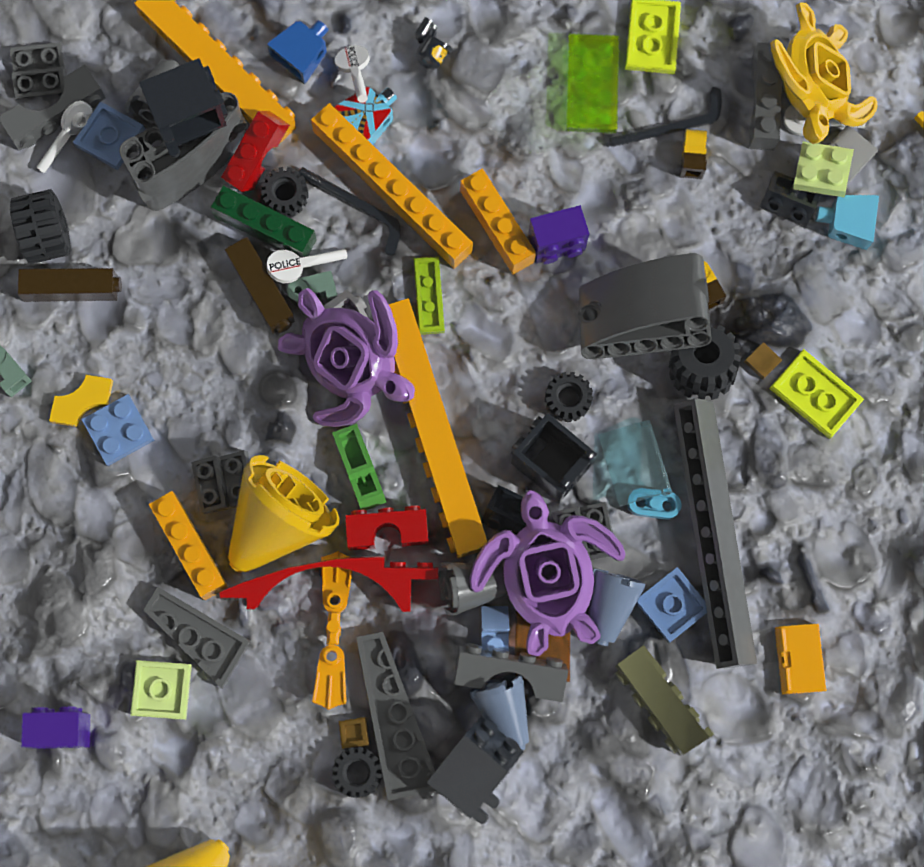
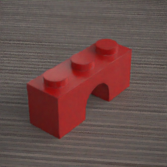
[221,111,290,192]
[345,505,429,551]

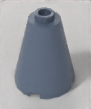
[590,568,645,646]
[470,674,529,750]

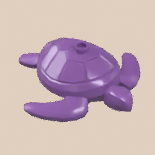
[278,288,415,427]
[469,490,626,656]

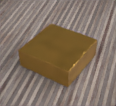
[745,342,782,380]
[338,717,369,749]

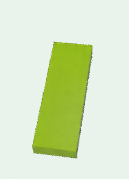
[413,257,445,335]

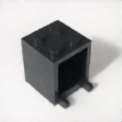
[139,58,228,158]
[511,413,597,503]
[427,716,524,824]

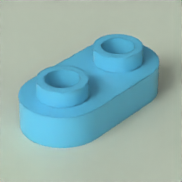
[627,488,682,520]

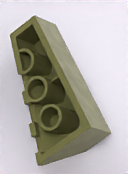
[615,645,714,756]

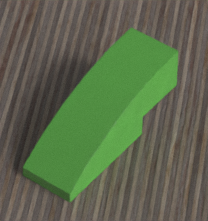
[332,424,387,510]

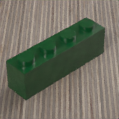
[211,186,317,258]

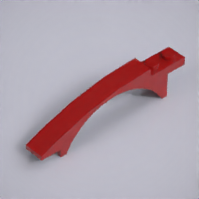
[220,556,439,612]

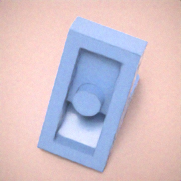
[481,606,509,651]

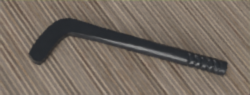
[609,87,722,147]
[299,167,400,256]

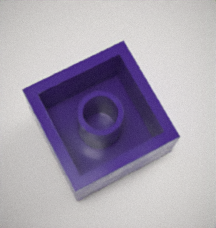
[528,205,589,264]
[21,707,91,749]

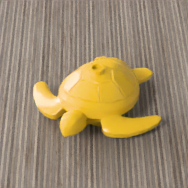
[770,2,877,144]

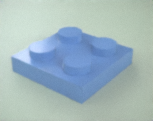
[73,101,145,170]
[82,394,155,466]
[636,567,707,643]

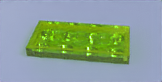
[566,34,619,133]

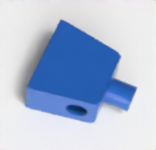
[267,20,329,84]

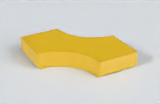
[49,375,113,427]

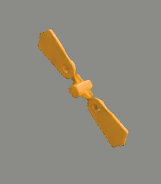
[312,551,353,710]

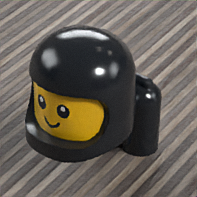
[415,17,453,70]

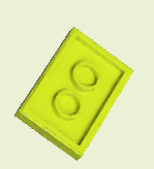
[625,0,681,74]
[769,349,864,439]

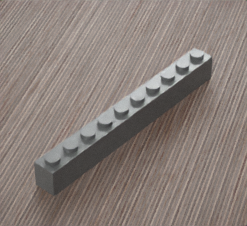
[674,398,757,669]

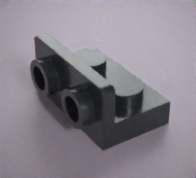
[760,171,821,226]
[481,485,527,535]

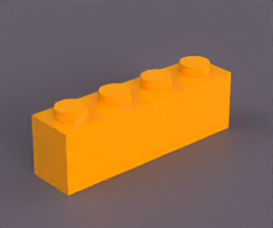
[460,168,536,275]
[149,491,228,601]

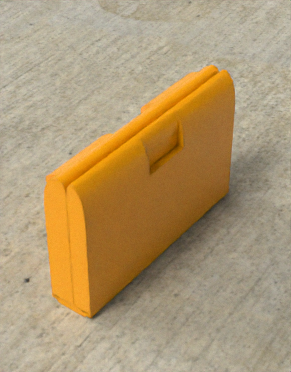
[775,624,826,695]

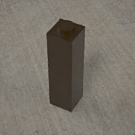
[224,237,295,334]
[18,268,122,302]

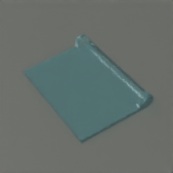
[598,420,672,506]

